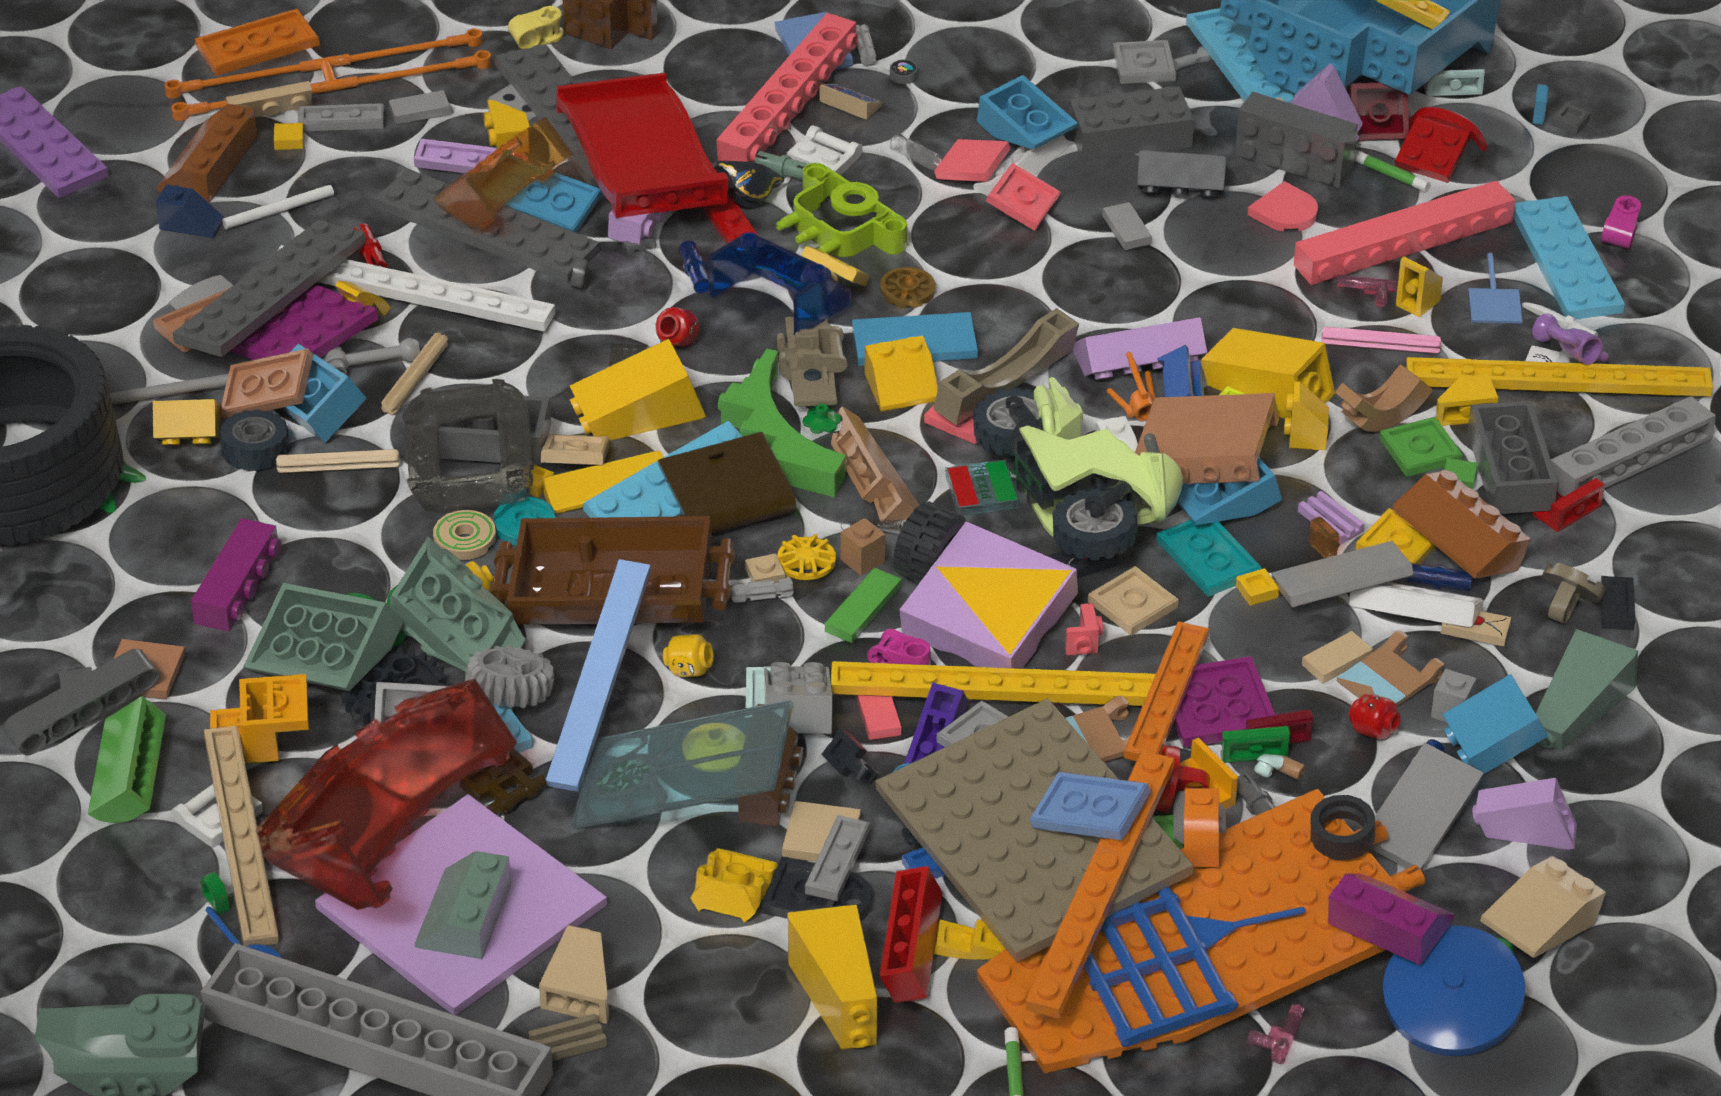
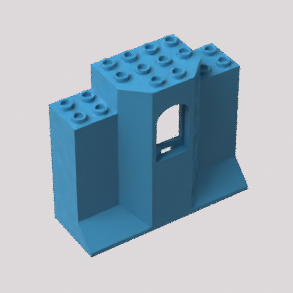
[1219,0,1500,95]

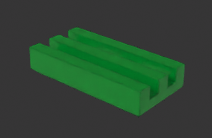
[1220,726,1290,763]

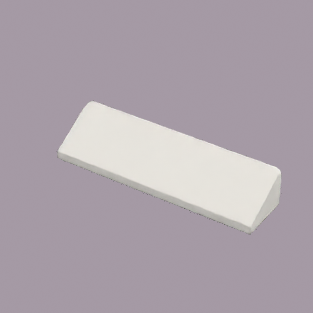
[973,135,1068,196]
[1349,582,1483,627]

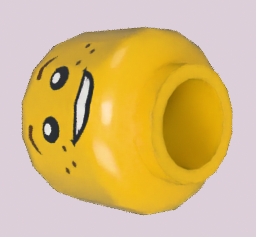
[663,634,714,677]

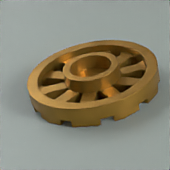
[880,267,936,308]

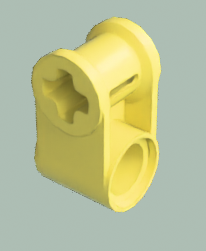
[508,6,564,49]

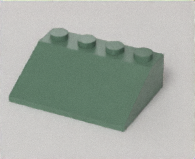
[243,583,404,691]

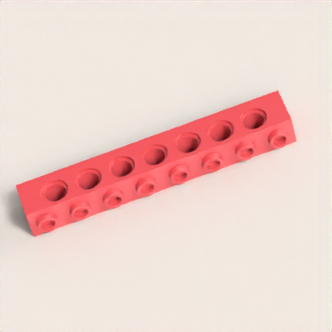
[717,13,859,163]

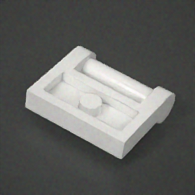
[787,125,863,175]
[171,784,263,848]

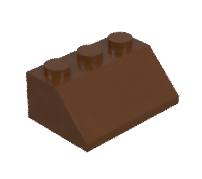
[738,704,803,826]

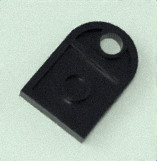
[762,856,872,922]

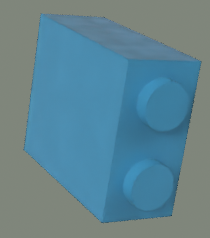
[1442,674,1548,775]

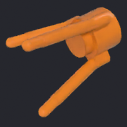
[1107,351,1156,421]

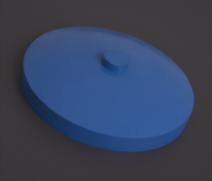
[1383,925,1525,1056]

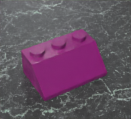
[1328,873,1455,965]

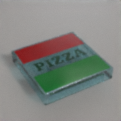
[945,460,1019,516]

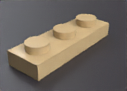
[226,81,312,117]

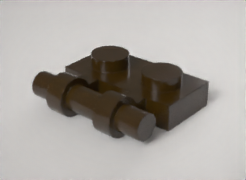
[459,746,547,815]

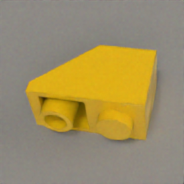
[483,100,532,152]
[1284,381,1329,450]

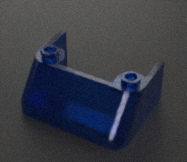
[708,232,851,336]

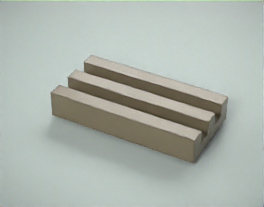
[528,1013,607,1061]

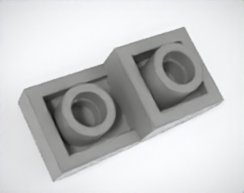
[168,275,233,311]

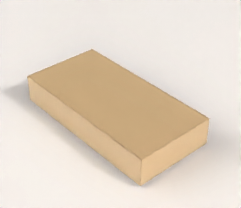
[1302,631,1373,683]

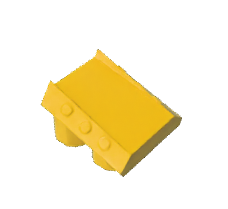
[690,848,778,923]

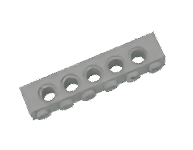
[1551,396,1716,497]

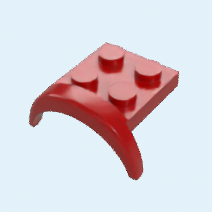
[1395,107,1488,183]

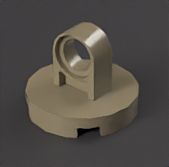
[1542,562,1606,624]

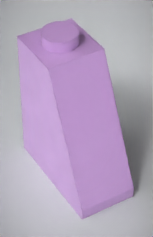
[1290,63,1363,141]
[1473,778,1577,850]

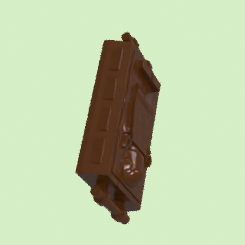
[488,516,735,624]

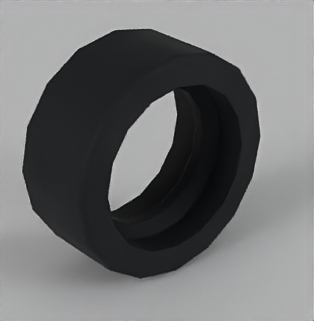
[1310,795,1375,860]

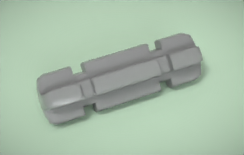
[856,24,876,66]
[731,578,794,603]

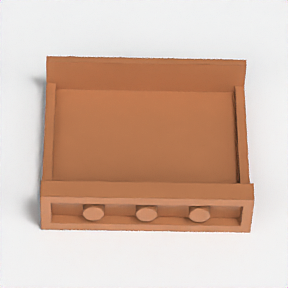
[1135,393,1279,484]

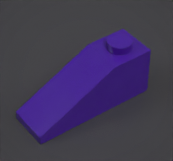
[904,682,970,764]

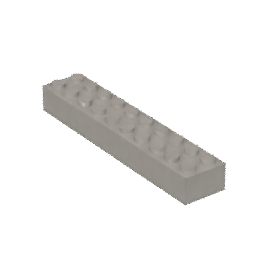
[201,943,553,1096]

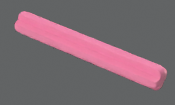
[1322,327,1441,354]

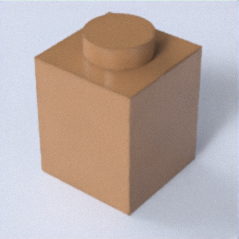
[841,518,885,576]

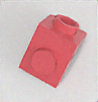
[1065,603,1103,655]

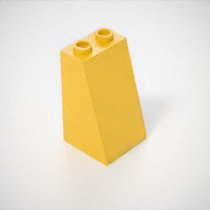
[1201,328,1335,419]
[569,339,706,441]
[787,905,877,1049]

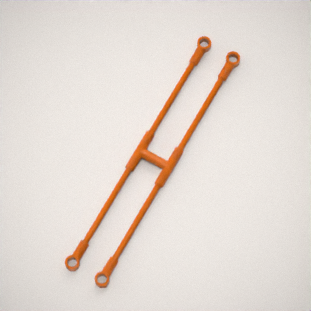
[165,28,492,121]

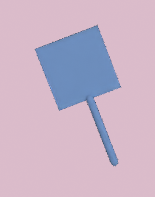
[1468,253,1522,324]

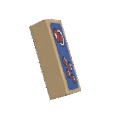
[820,84,882,120]

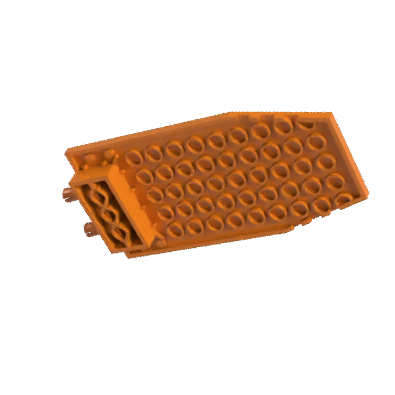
[977,788,1425,1073]

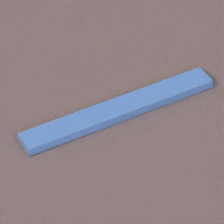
[546,559,651,792]

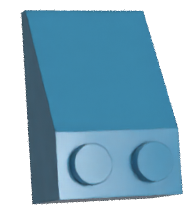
[977,75,1078,149]
[281,344,366,443]
[1177,457,1282,525]

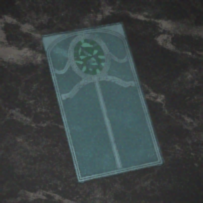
[571,699,794,829]

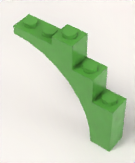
[718,348,846,498]

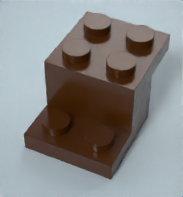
[563,0,658,50]

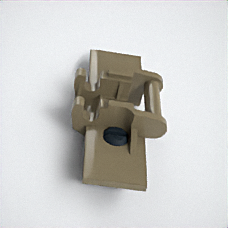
[777,315,847,407]

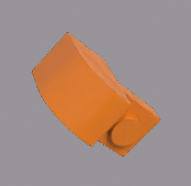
[1184,788,1219,867]

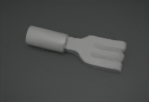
[1173,47,1213,70]

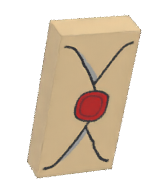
[1441,611,1511,646]

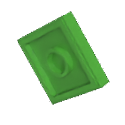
[1379,417,1463,477]

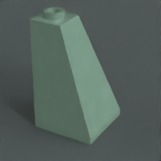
[1536,629,1638,751]

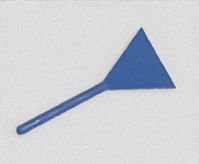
[1186,907,1306,949]

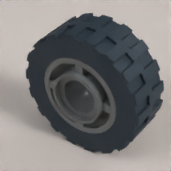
[220,409,289,471]

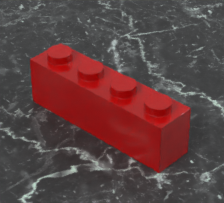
[880,866,943,1003]

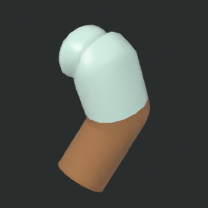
[1254,754,1306,780]

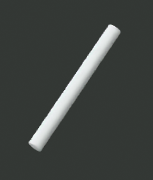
[222,185,334,230]

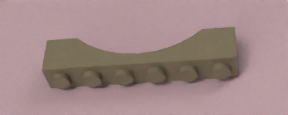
[933,308,1079,425]

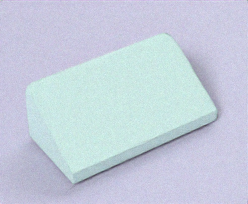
[1424,69,1485,96]

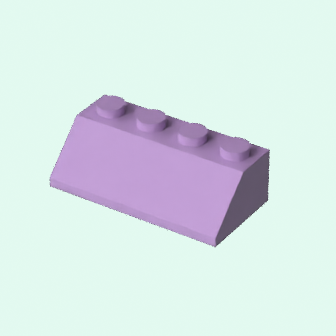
[1073,317,1207,380]

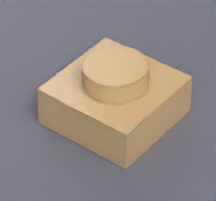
[745,553,785,583]

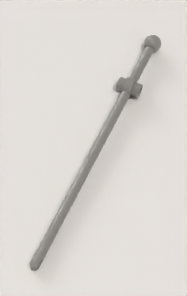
[110,338,420,405]

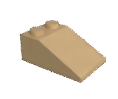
[1480,856,1606,958]

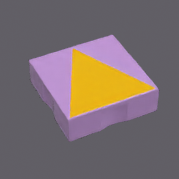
[899,522,1078,669]

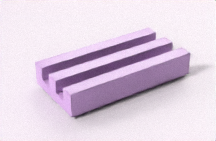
[1298,491,1364,545]

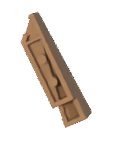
[831,407,919,525]

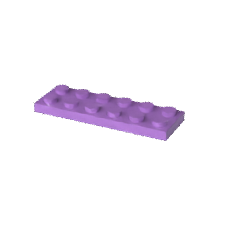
[0,86,109,198]

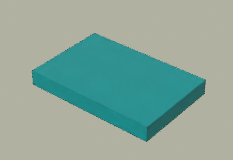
[1156,519,1262,597]

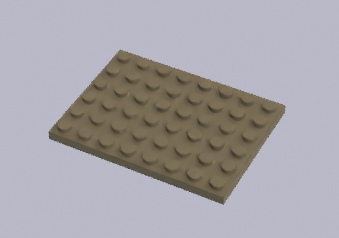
[875,698,1194,962]

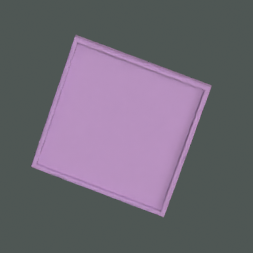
[315,794,607,1016]

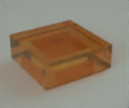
[1309,516,1339,558]

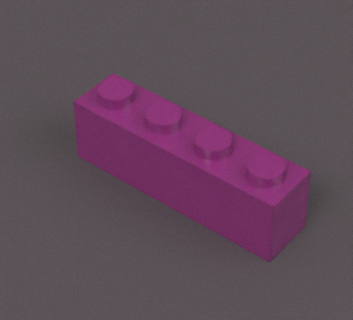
[191,518,281,632]

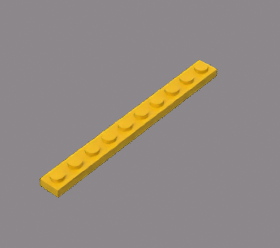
[1406,357,1713,397]
[831,661,1156,706]

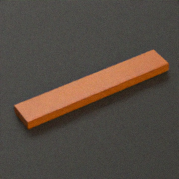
[1124,621,1209,761]

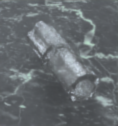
[890,133,941,170]

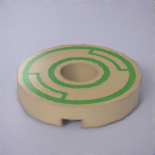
[433,510,496,560]

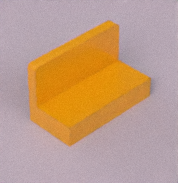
[1180,738,1238,809]

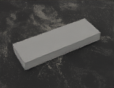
[298,104,384,131]
[805,815,870,901]

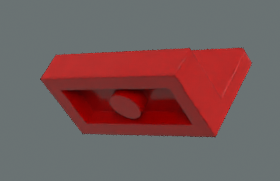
[1532,478,1605,533]

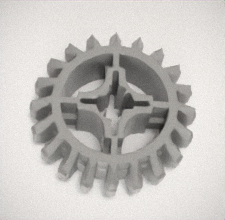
[465,645,554,709]

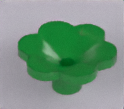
[803,404,841,434]

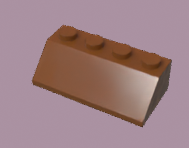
[157,104,257,203]
[1392,470,1531,579]

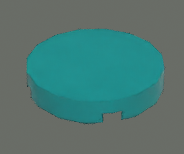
[494,497,556,546]

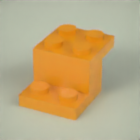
[210,674,309,763]

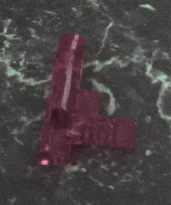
[1337,275,1397,307]
[1247,1004,1304,1065]

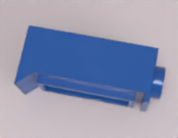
[1157,344,1204,397]

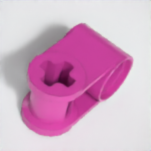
[1601,195,1641,249]
[867,629,931,665]

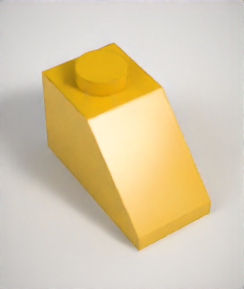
[1396,257,1443,318]
[1435,374,1498,426]

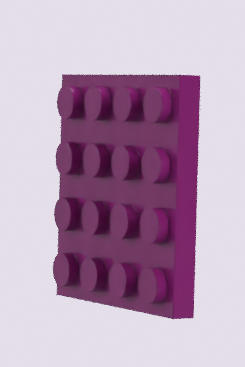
[230,284,379,360]

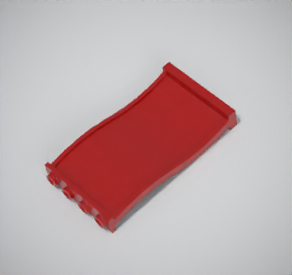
[556,73,728,218]

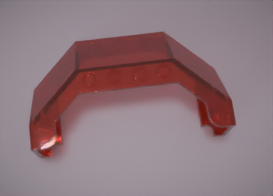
[255,678,517,910]

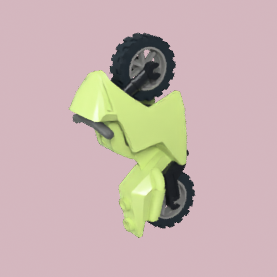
[973,377,1184,560]

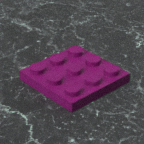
[1173,656,1275,748]

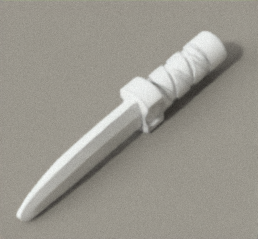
[1522,302,1598,336]

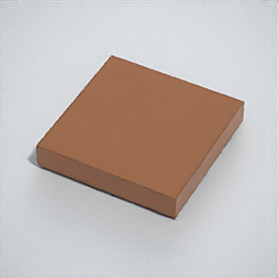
[113,639,185,700]

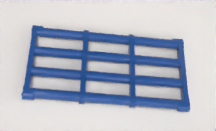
[1083,886,1239,1047]

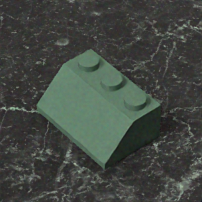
[415,851,511,959]

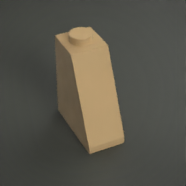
[539,925,609,1024]

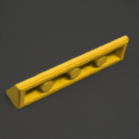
[543,450,664,514]

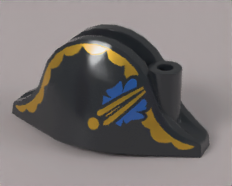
[712,161,784,208]

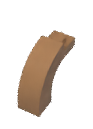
[1335,364,1433,432]

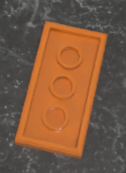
[195,9,319,76]

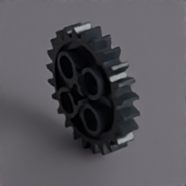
[341,647,447,730]

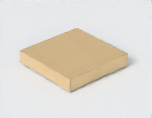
[541,434,609,465]
[1088,566,1179,636]
[782,801,861,861]

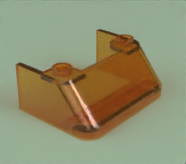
[433,116,573,230]

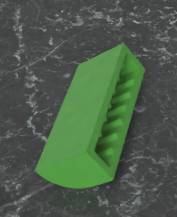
[88,696,166,823]

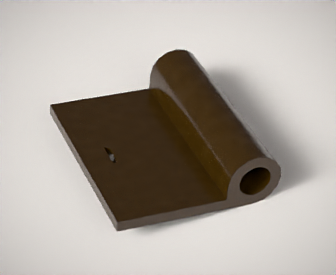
[658,432,796,535]

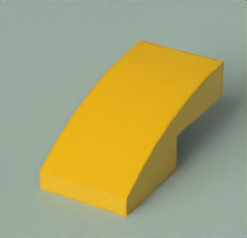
[335,281,391,317]
[934,919,1005,960]

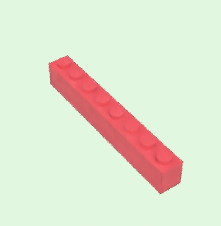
[1294,180,1515,285]

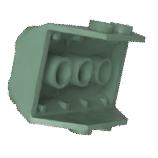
[390,536,526,672]
[35,994,206,1096]

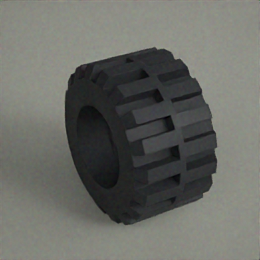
[893,501,967,583]

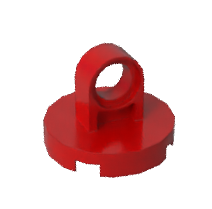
[1155,745,1210,813]

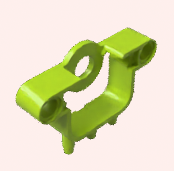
[776,163,907,257]

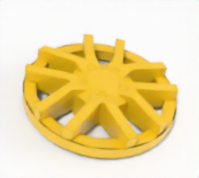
[777,534,836,580]

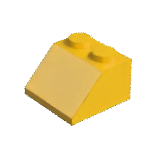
[865,335,938,411]
[153,399,221,445]

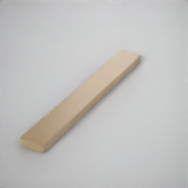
[204,726,278,946]

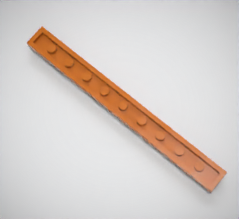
[1025,751,1174,1019]

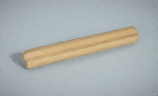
[381,332,448,415]
[276,449,400,473]

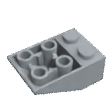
[764,662,832,734]

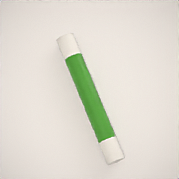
[1354,150,1431,192]
[1004,1027,1024,1096]

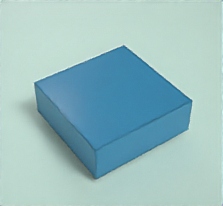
[1533,84,1549,124]

